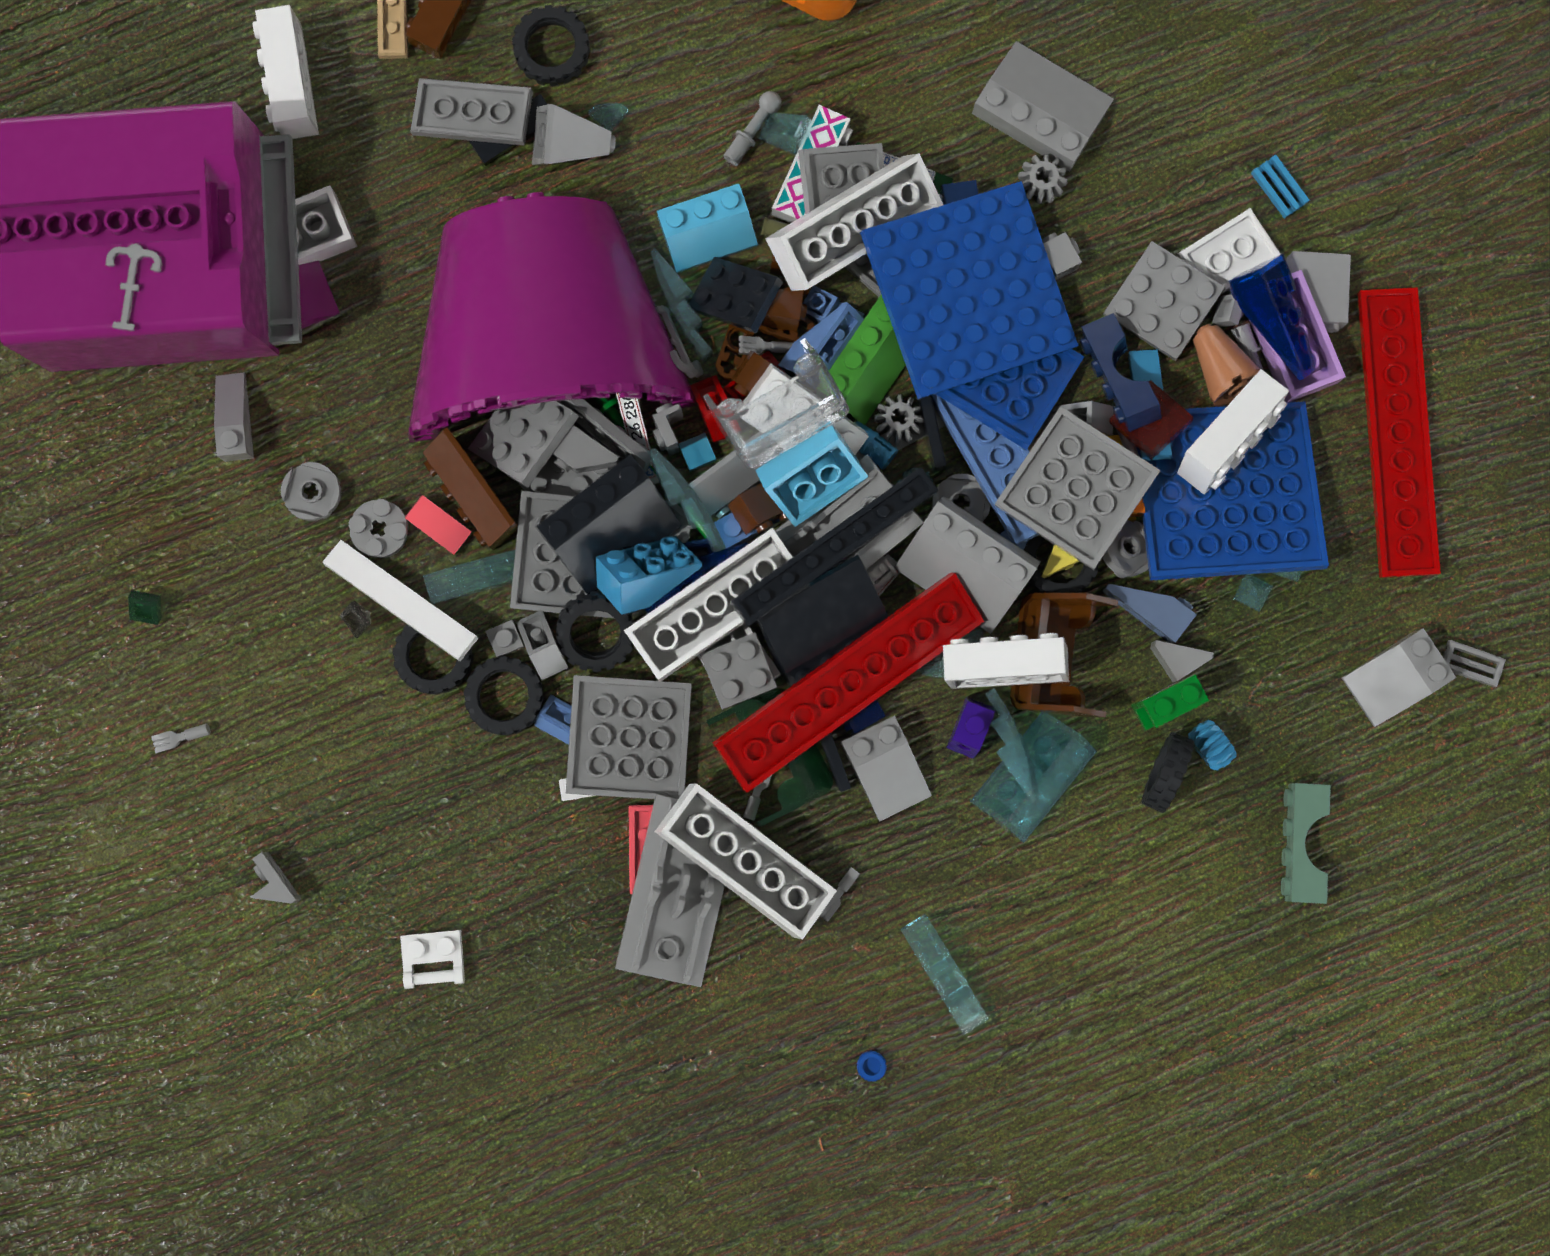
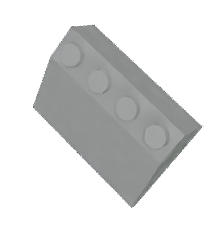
[972,41,1114,172]
[894,496,1040,634]

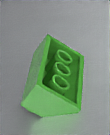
[816,295,906,425]

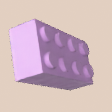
[1243,270,1346,403]

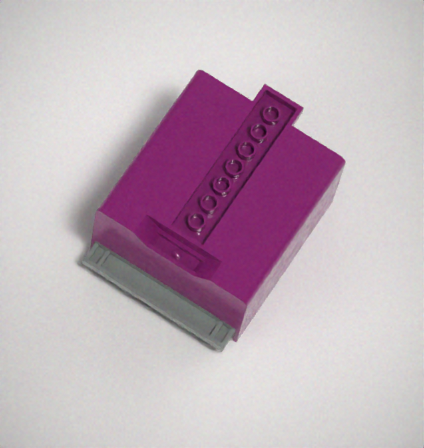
[0,101,302,372]

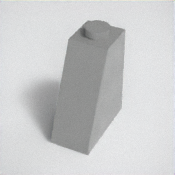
[1286,251,1351,333]

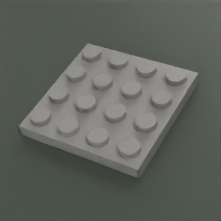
[995,406,1160,570]
[510,491,614,618]
[565,675,692,799]

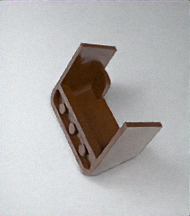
[1010,593,1118,718]

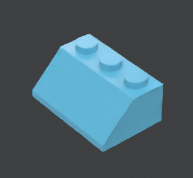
[657,183,758,273]
[756,420,868,527]

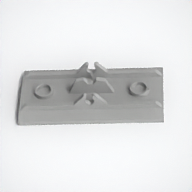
[775,454,924,576]
[615,794,741,987]

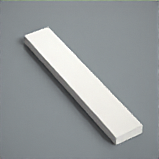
[323,540,478,661]

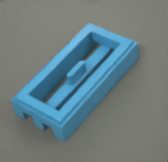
[1251,155,1310,219]

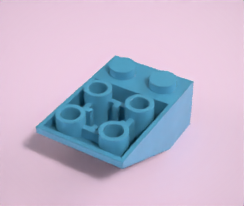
[596,536,702,615]

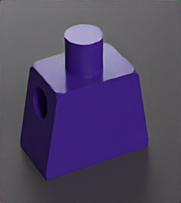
[946,696,995,759]

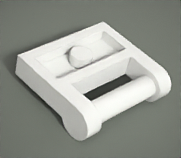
[400,930,465,989]

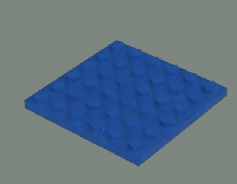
[860,181,1078,400]
[1132,401,1329,580]

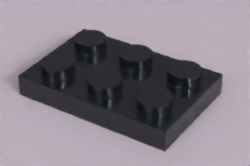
[687,257,783,333]

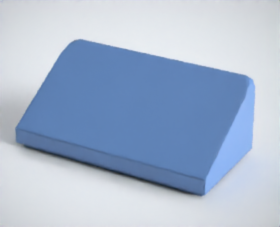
[534,695,571,745]

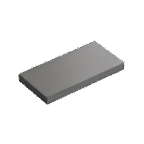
[410,78,533,145]

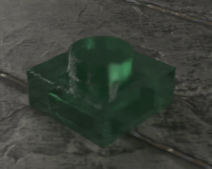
[128,590,162,625]

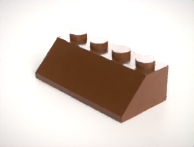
[422,427,518,550]

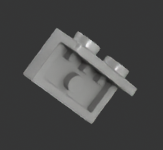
[652,403,683,457]

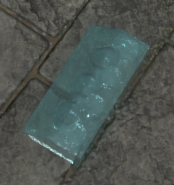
[970,712,1097,843]

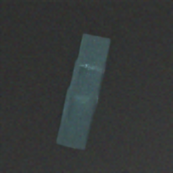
[651,248,713,363]
[647,448,726,552]
[423,550,515,604]
[985,688,1040,806]
[900,914,989,1035]

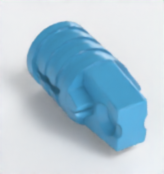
[855,421,899,470]

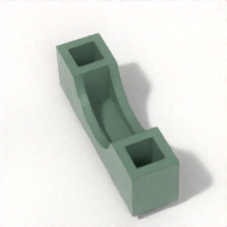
[1281,783,1331,904]

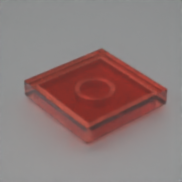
[1109,380,1193,460]

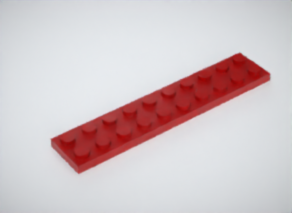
[1357,287,1441,578]
[712,572,985,793]

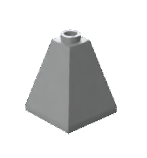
[532,104,615,166]

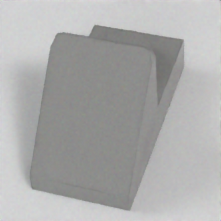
[250,852,302,904]

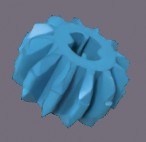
[1188,720,1236,771]

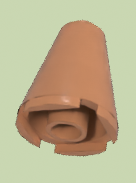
[1193,324,1261,407]

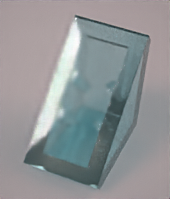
[758,113,811,155]

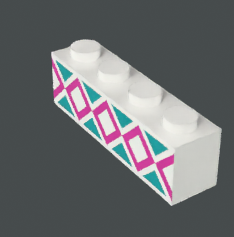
[772,105,853,223]

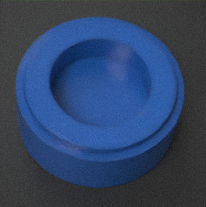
[857,1050,887,1081]

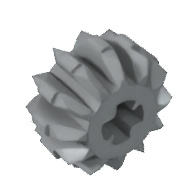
[1018,154,1067,204]
[874,394,924,444]

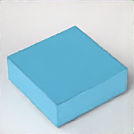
[679,433,716,471]

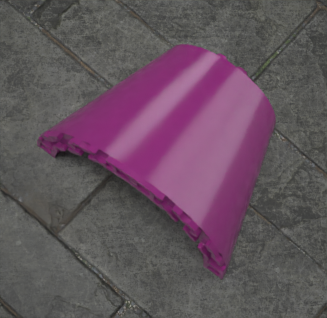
[408,192,697,442]

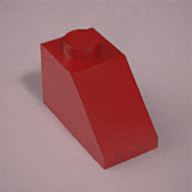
[690,375,741,442]

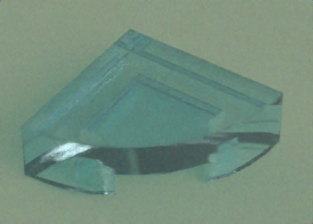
[588,103,629,131]

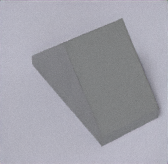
[1150,640,1214,683]

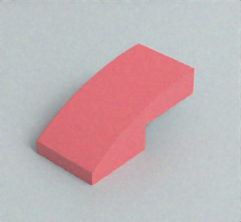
[405,495,471,555]

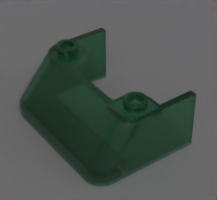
[706,688,833,828]

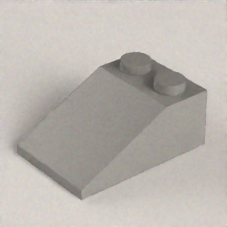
[1342,628,1457,727]
[841,715,932,822]

